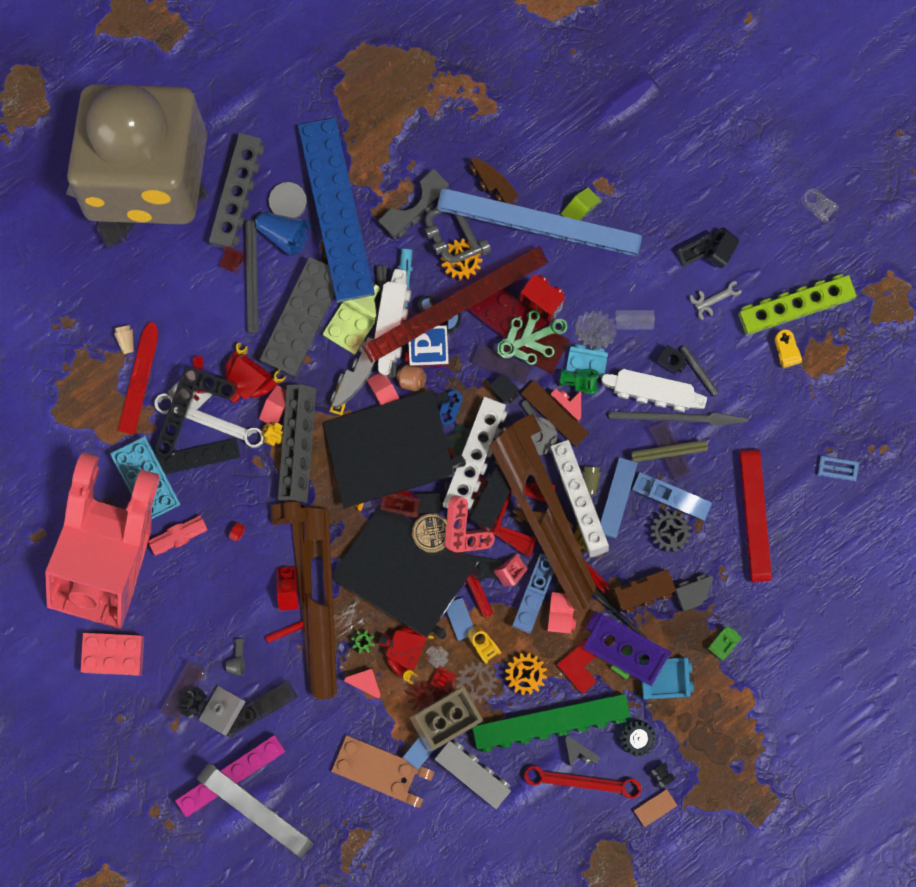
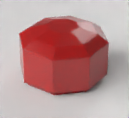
[229,522,245,542]

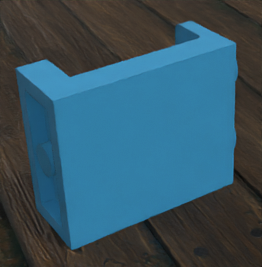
[640,657,694,700]

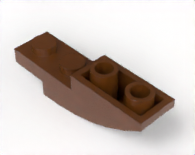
[469,157,519,205]

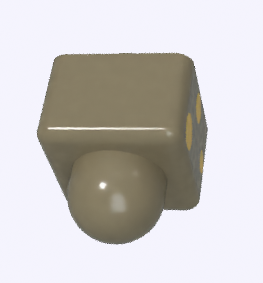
[67,84,207,224]

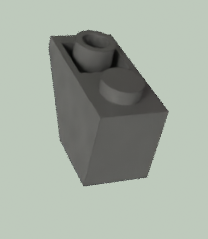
[675,574,714,612]

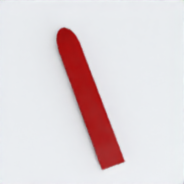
[118,322,158,435]

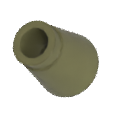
[582,466,601,494]

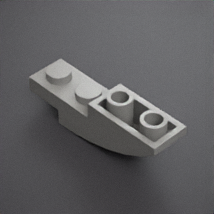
[330,337,376,409]

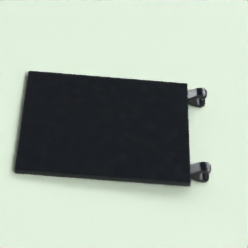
[324,389,466,509]
[332,502,485,639]

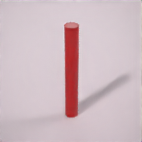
[265,620,304,643]

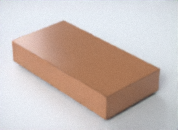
[634,789,677,827]

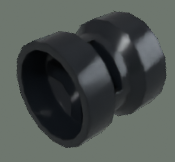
[649,762,675,789]

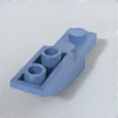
[632,472,712,521]
[512,553,554,634]

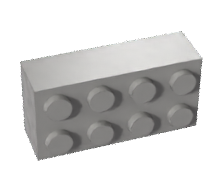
[435,741,511,809]

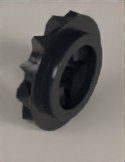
[179,688,208,719]

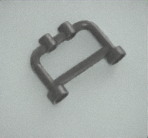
[424,207,491,263]

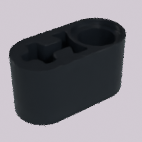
[704,227,739,268]

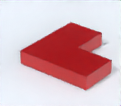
[557,640,597,694]

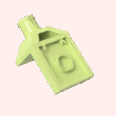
[322,283,381,355]

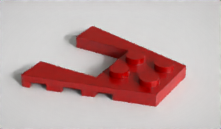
[467,477,556,558]

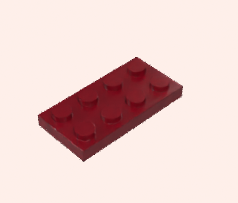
[463,277,547,352]

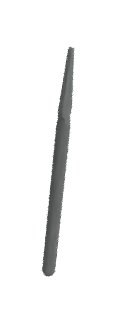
[608,411,748,426]

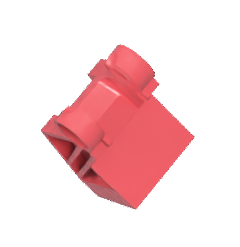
[45,452,159,629]

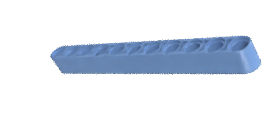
[437,189,642,256]

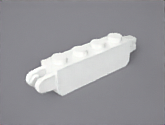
[372,269,411,376]
[601,369,707,412]

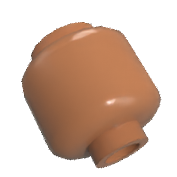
[396,364,426,391]

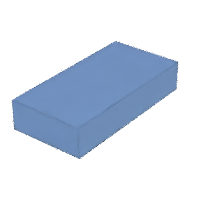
[446,598,474,641]

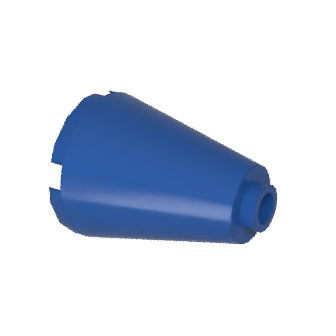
[255,212,310,256]

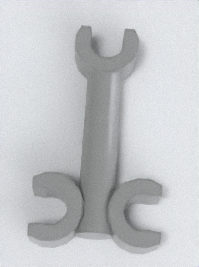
[689,281,742,321]

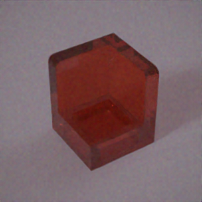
[220,246,245,275]

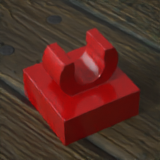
[430,667,456,693]

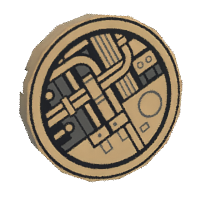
[412,514,447,552]

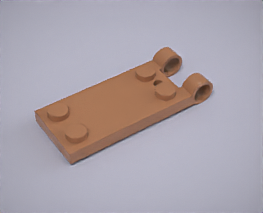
[331,735,435,808]

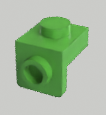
[708,626,742,660]

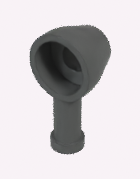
[226,639,245,676]

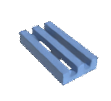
[817,456,859,482]

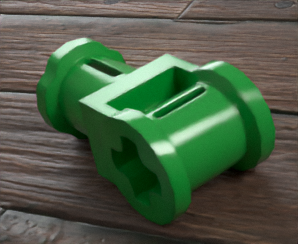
[560,369,599,394]

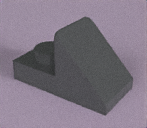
[565,736,600,766]

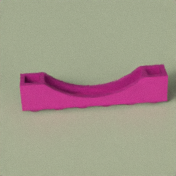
[176,735,286,817]

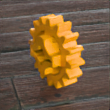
[441,239,482,281]
[505,653,547,695]

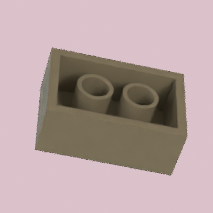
[409,687,483,751]

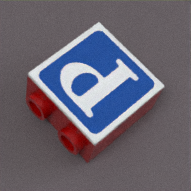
[405,326,448,368]

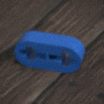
[439,391,463,427]

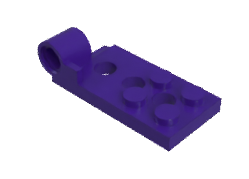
[583,611,671,687]

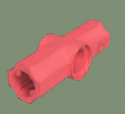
[148,515,208,556]

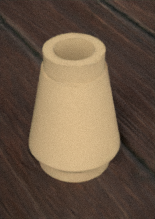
[114,325,134,354]

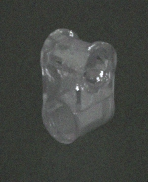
[801,189,839,223]

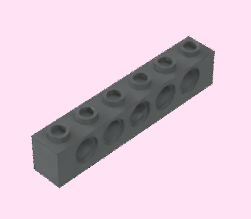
[209,133,265,251]
[278,385,316,503]

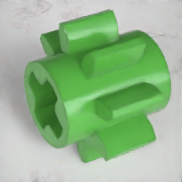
[352,630,375,654]

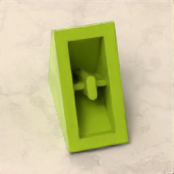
[561,188,601,221]

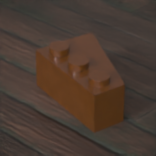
[612,569,676,614]

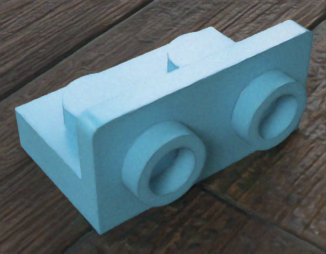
[566,344,608,378]

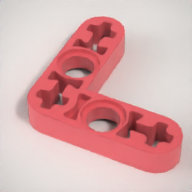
[445,495,495,552]

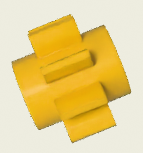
[261,421,284,446]

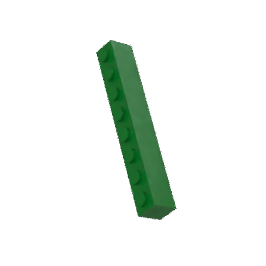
[472,694,630,753]

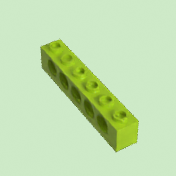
[738,274,857,336]

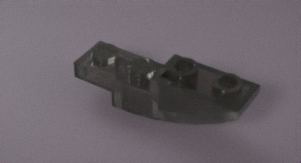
[227,681,298,738]

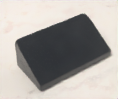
[673,230,712,267]

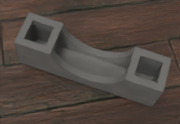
[378,169,450,240]

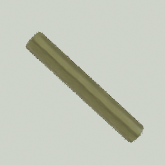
[632,440,708,462]

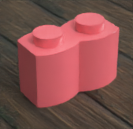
[547,592,577,634]

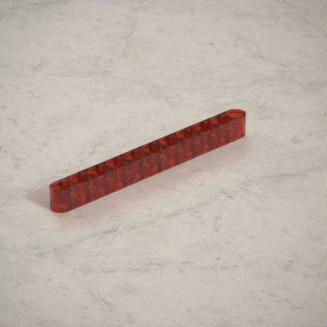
[362,246,549,363]

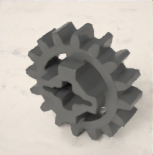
[650,511,692,553]

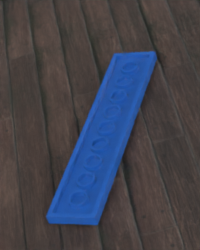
[298,118,375,303]

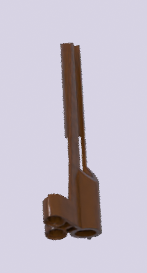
[489,414,596,610]
[271,502,337,700]

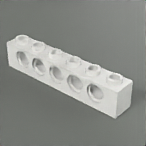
[443,397,508,510]
[551,440,609,558]

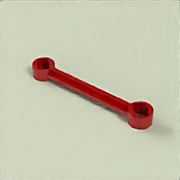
[524,766,641,799]

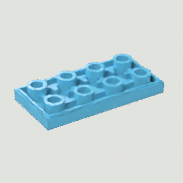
[110,436,181,519]

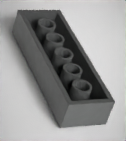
[260,257,335,379]

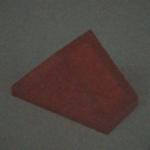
[381,491,421,518]

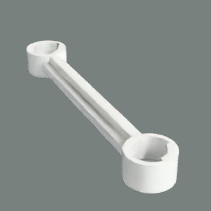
[155,394,264,448]

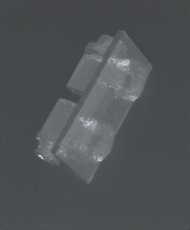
[616,310,655,330]

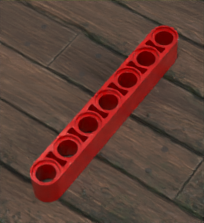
[740,449,772,583]

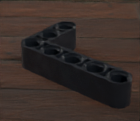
[155,366,238,457]

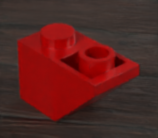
[277,566,299,611]

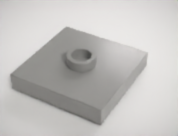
[199,686,245,736]

